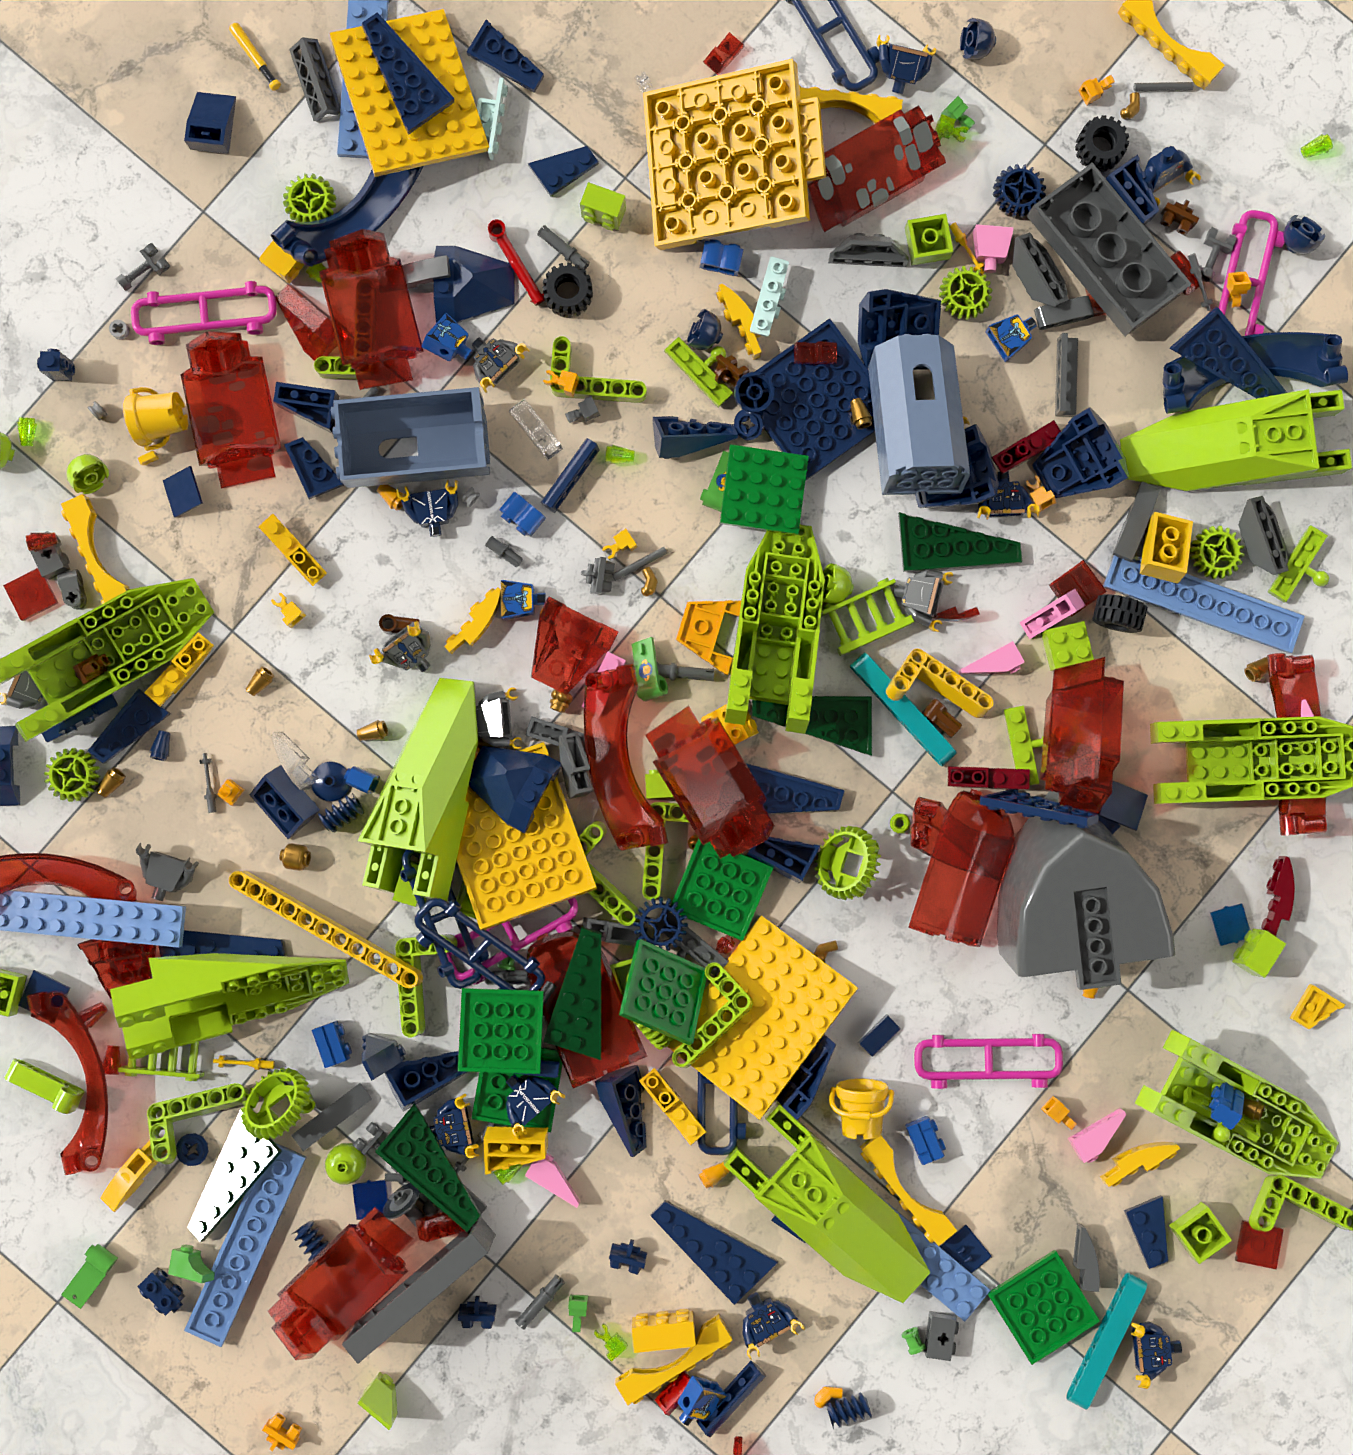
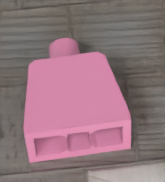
[973,224,1014,273]

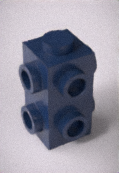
[37,348,75,381]
[137,1267,185,1316]

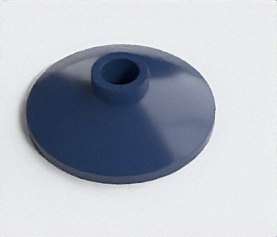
[311,762,350,801]

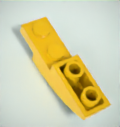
[716,284,762,360]
[258,514,327,586]
[444,587,501,654]
[144,632,214,707]
[639,1068,707,1145]
[100,1136,168,1212]
[1100,1142,1180,1187]

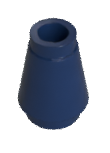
[149,731,171,761]

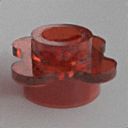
[716,935,735,955]

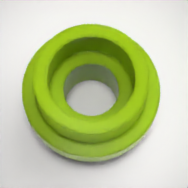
[890,813,910,833]

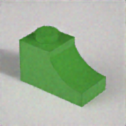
[168,1244,215,1284]

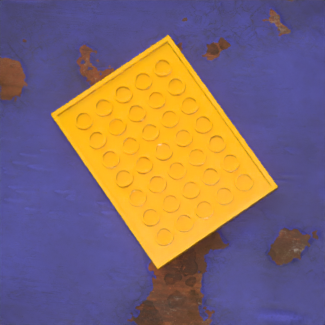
[330,9,489,177]
[456,742,597,930]
[667,915,858,1120]

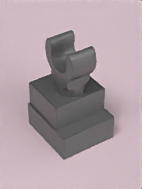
[565,396,600,423]

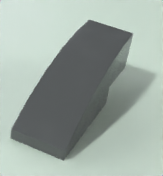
[559,732,593,799]
[582,917,647,946]
[1073,1223,1100,1292]

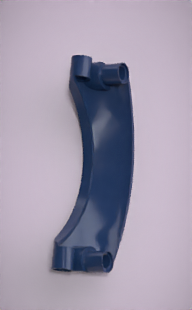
[271,166,424,267]
[1162,332,1348,414]

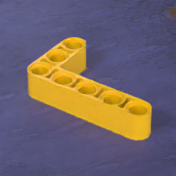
[886,648,994,718]

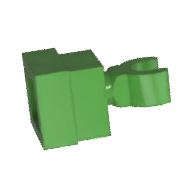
[941,96,975,131]
[568,1294,588,1332]

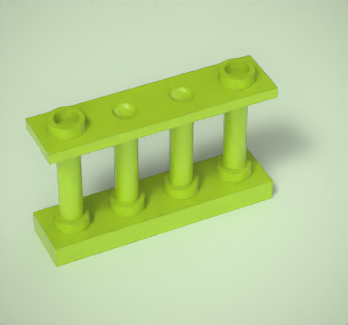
[821,578,914,656]
[118,1029,205,1081]

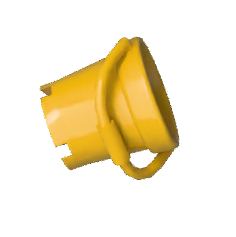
[123,387,188,451]
[829,1079,894,1139]

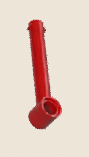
[488,219,545,306]

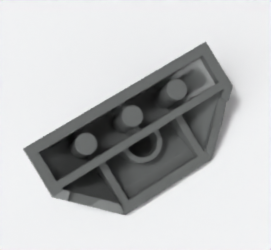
[1012,232,1069,307]
[828,233,909,267]
[1238,496,1288,575]

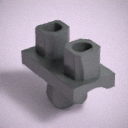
[581,557,615,594]

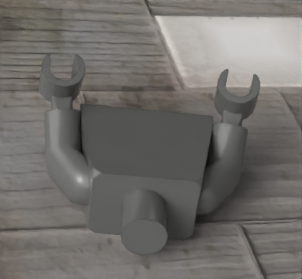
[136,843,199,901]

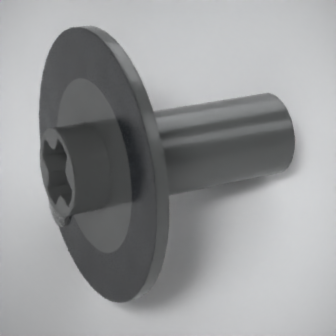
[383,1183,427,1228]

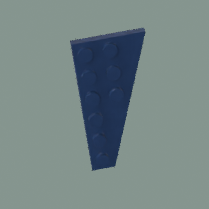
[1169,307,1287,398]
[713,761,844,816]
[158,930,286,957]

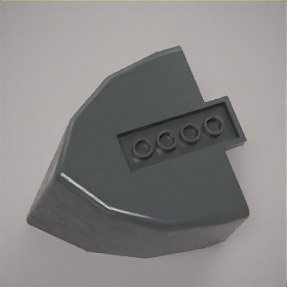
[997,788,1175,990]

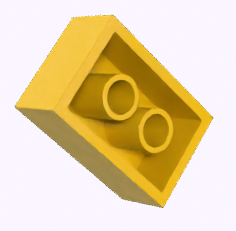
[1140,512,1193,584]
[632,1309,696,1353]

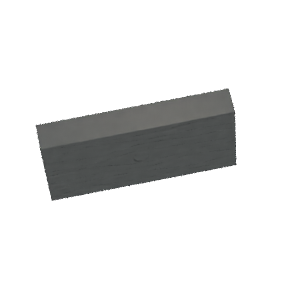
[1027,163,1191,337]
[342,1217,496,1364]

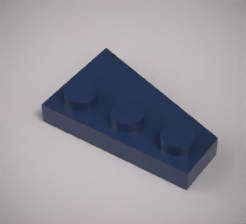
[528,146,599,197]
[284,437,344,500]
[1124,1195,1168,1269]

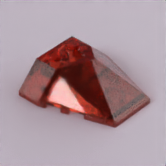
[531,596,618,695]

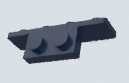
[41,694,118,742]

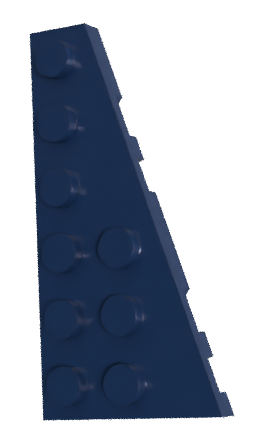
[362,12,454,135]
[980,789,1099,828]
[650,1200,778,1305]

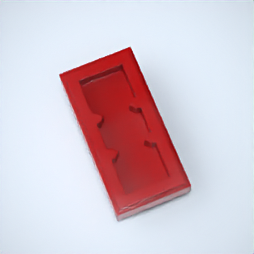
[655,1371,690,1416]

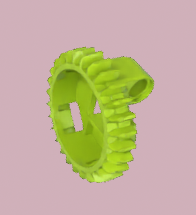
[814,826,881,900]
[241,1067,315,1140]

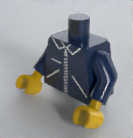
[397,480,458,537]
[506,1074,565,1139]

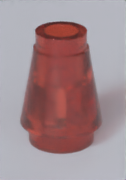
[26,532,58,552]
[76,1001,108,1030]
[101,1045,121,1075]

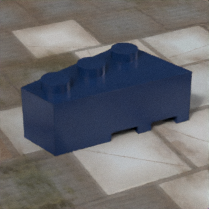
[747,835,821,884]

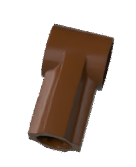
[379,614,420,634]
[922,698,962,738]

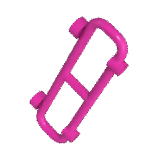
[1219,210,1284,336]
[131,281,277,345]
[446,897,578,985]
[914,1034,1063,1089]

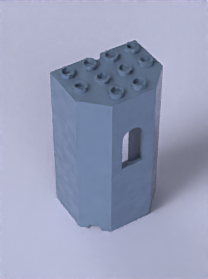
[868,334,970,495]
[331,387,490,488]

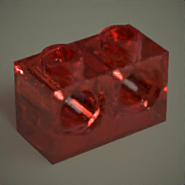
[415,1211,465,1242]

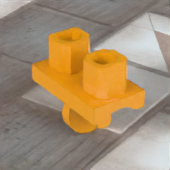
[262,1413,302,1452]

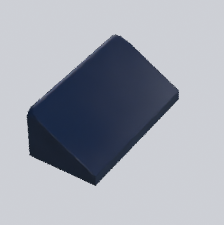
[858,1014,901,1057]

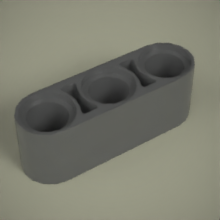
[1034,296,1094,330]

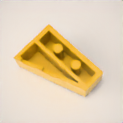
[483,1126,548,1175]

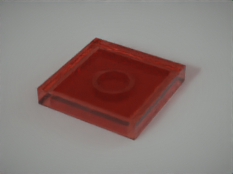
[3,568,58,621]
[1235,1220,1284,1270]

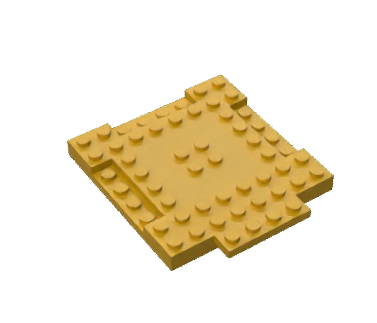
[643,58,826,250]

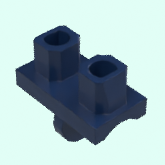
[609,1239,647,1275]
[458,1296,497,1329]

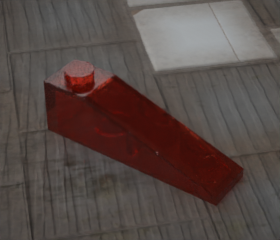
[276,284,345,361]

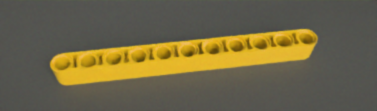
[229,871,423,988]

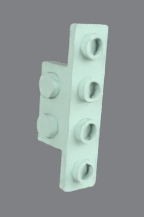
[477,77,508,160]
[750,257,789,337]

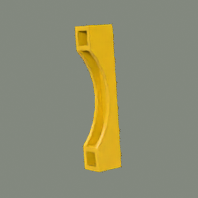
[1118,0,1225,90]
[799,85,903,130]
[61,494,129,604]
[859,1135,957,1246]
[615,1314,732,1405]

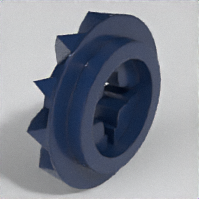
[734,409,764,440]
[176,1133,209,1166]

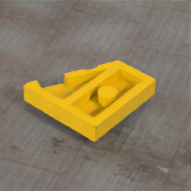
[1290,984,1345,1029]

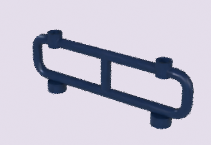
[785,0,880,92]
[400,850,489,989]
[414,898,545,991]
[697,1072,746,1156]

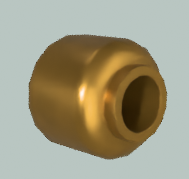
[279,843,311,871]

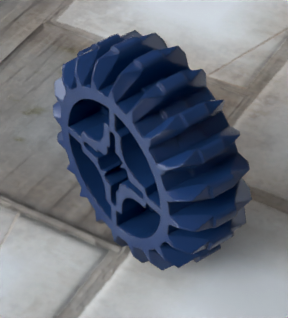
[993,164,1046,218]
[633,897,688,951]

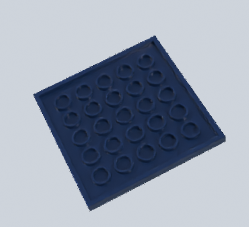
[734,318,875,481]

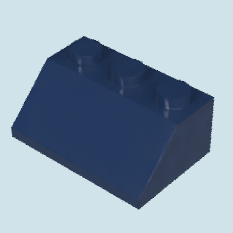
[249,765,320,839]

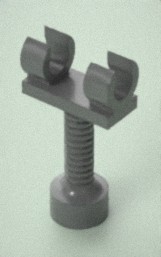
[1201,227,1237,282]
[115,243,170,291]
[353,1122,398,1173]

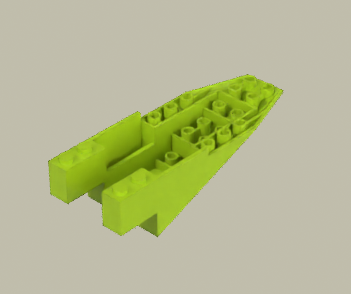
[1120,389,1352,491]
[724,524,825,734]
[0,578,214,742]
[358,678,478,901]
[1150,716,1353,804]
[110,953,349,1060]
[1135,1030,1339,1179]
[723,1101,930,1303]

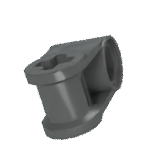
[57,569,87,610]

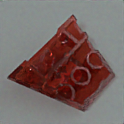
[77,939,156,999]

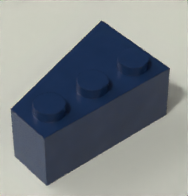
[1106,154,1159,225]
[273,382,340,434]

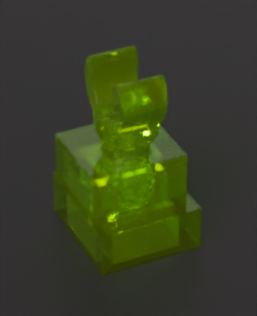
[933,114,969,142]
[594,1323,628,1362]

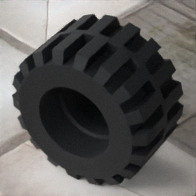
[1075,115,1129,172]
[542,262,593,318]
[1092,594,1148,633]

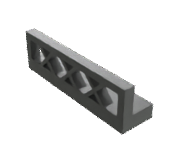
[289,37,341,122]
[1055,333,1078,417]

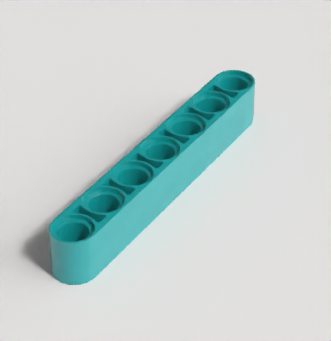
[850,652,957,767]
[1066,1272,1147,1410]

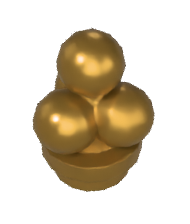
[549,680,573,713]

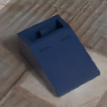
[184,92,236,154]

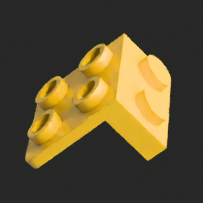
[259,241,304,284]
[701,704,759,753]

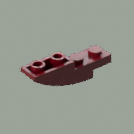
[991,420,1061,474]
[948,766,1030,789]
[1261,856,1295,937]

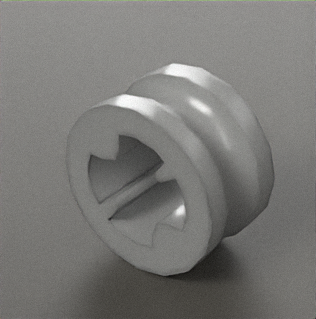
[109,320,129,340]
[87,401,108,421]
[461,487,480,507]

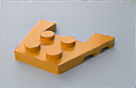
[676,600,741,675]

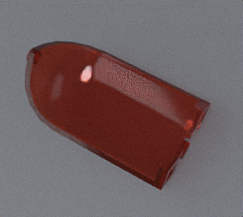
[908,788,1014,947]
[526,931,647,1089]

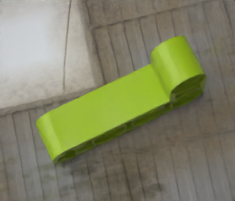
[4,1058,85,1114]

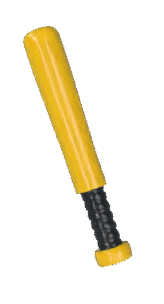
[229,23,281,91]

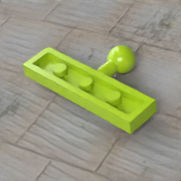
[664,337,733,408]
[1268,525,1329,603]
[1003,705,1057,785]
[1183,1086,1260,1142]

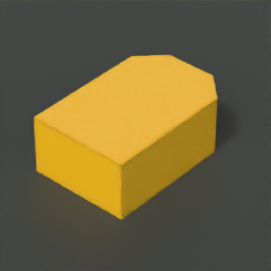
[138,451,159,466]

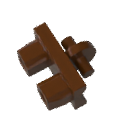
[1160,199,1199,236]
[714,354,749,387]
[73,653,111,684]

